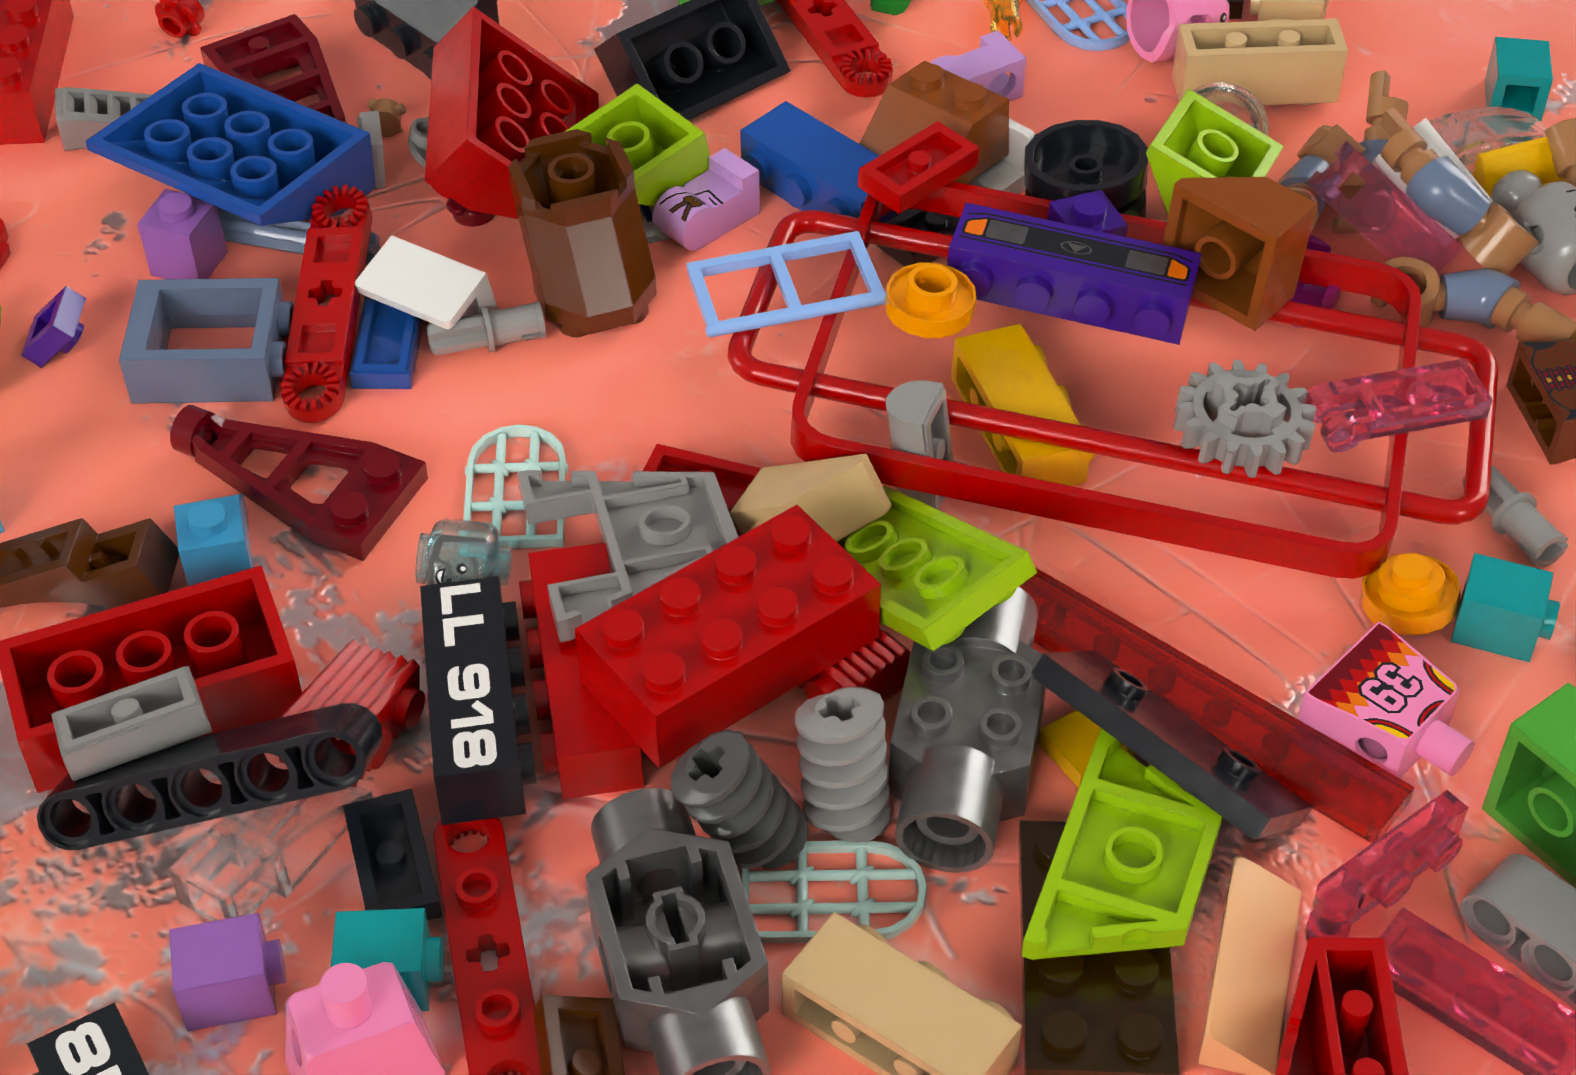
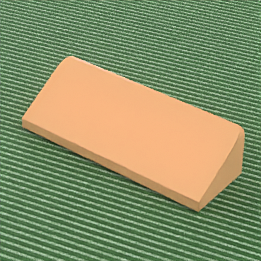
[1198,855,1302,1075]

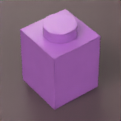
[137,189,228,279]
[169,913,287,1032]

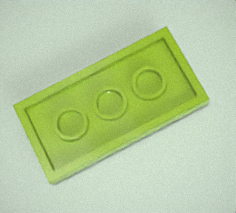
[837,485,1037,652]

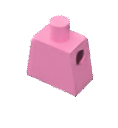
[285,962,445,1075]

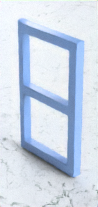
[686,231,886,338]

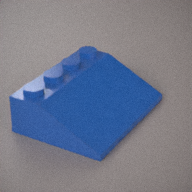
[86,63,376,226]

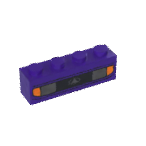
[947,202,1202,345]

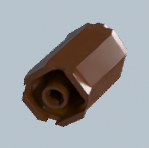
[508,129,657,338]

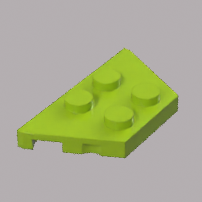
[1021,728,1223,960]

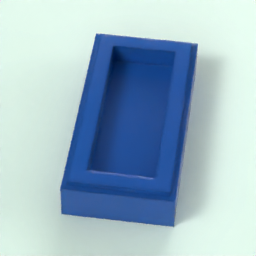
[350,296,423,389]

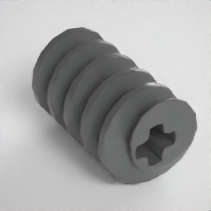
[671,730,809,868]

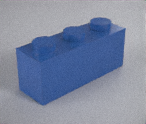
[740,101,899,223]

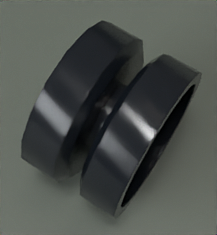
[1024,120,1148,218]

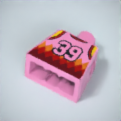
[1294,621,1475,782]

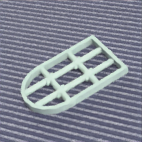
[462,424,569,550]
[742,840,927,943]

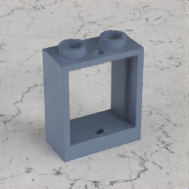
[119,278,294,404]

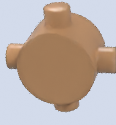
[367,98,407,137]

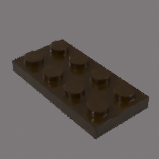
[1018,820,1180,1075]

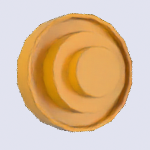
[885,262,976,338]
[1361,553,1461,635]

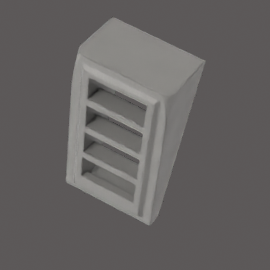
[55,87,153,151]

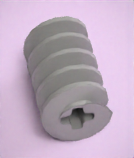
[794,687,891,842]

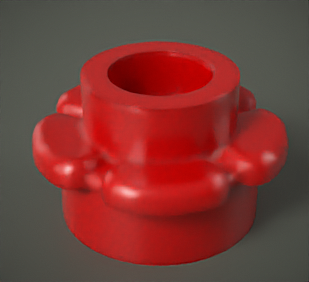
[155,0,205,38]

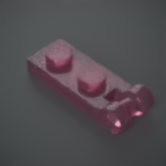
[1305,140,1464,276]
[1305,358,1493,453]
[1304,789,1469,941]

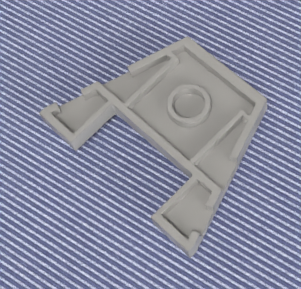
[517,470,738,642]

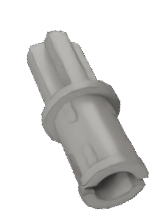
[427,301,546,355]
[1463,465,1568,568]

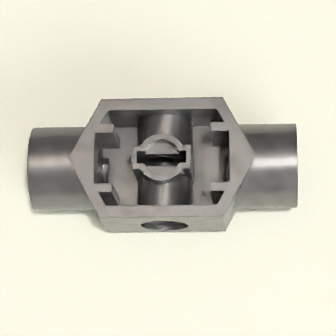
[888,587,1046,873]
[585,788,771,1075]

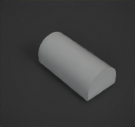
[886,380,953,510]
[51,666,212,781]

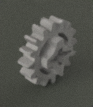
[1173,360,1316,478]

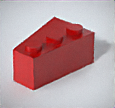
[1274,937,1409,1075]

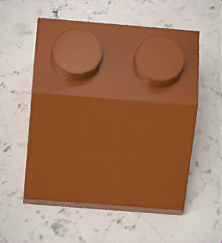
[859,60,1009,184]
[1162,177,1318,331]

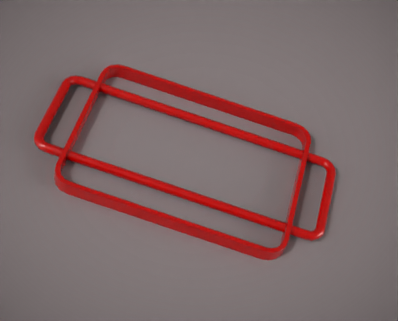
[727,181,1498,579]

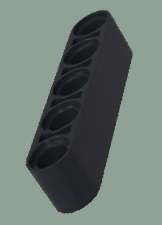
[37,703,383,850]

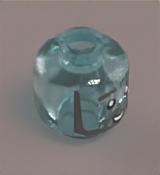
[416,518,512,586]

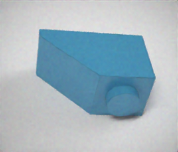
[174,493,254,586]

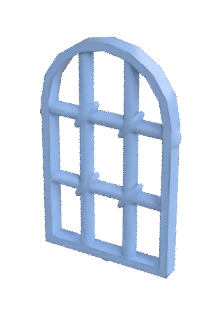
[1025,0,1130,51]

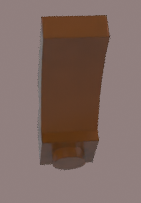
[0,518,179,609]

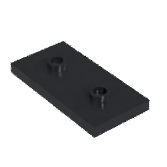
[1031,650,1313,840]

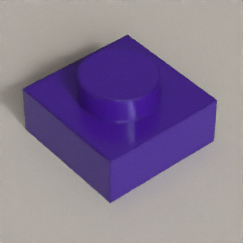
[1047,190,1128,237]
[21,286,86,367]

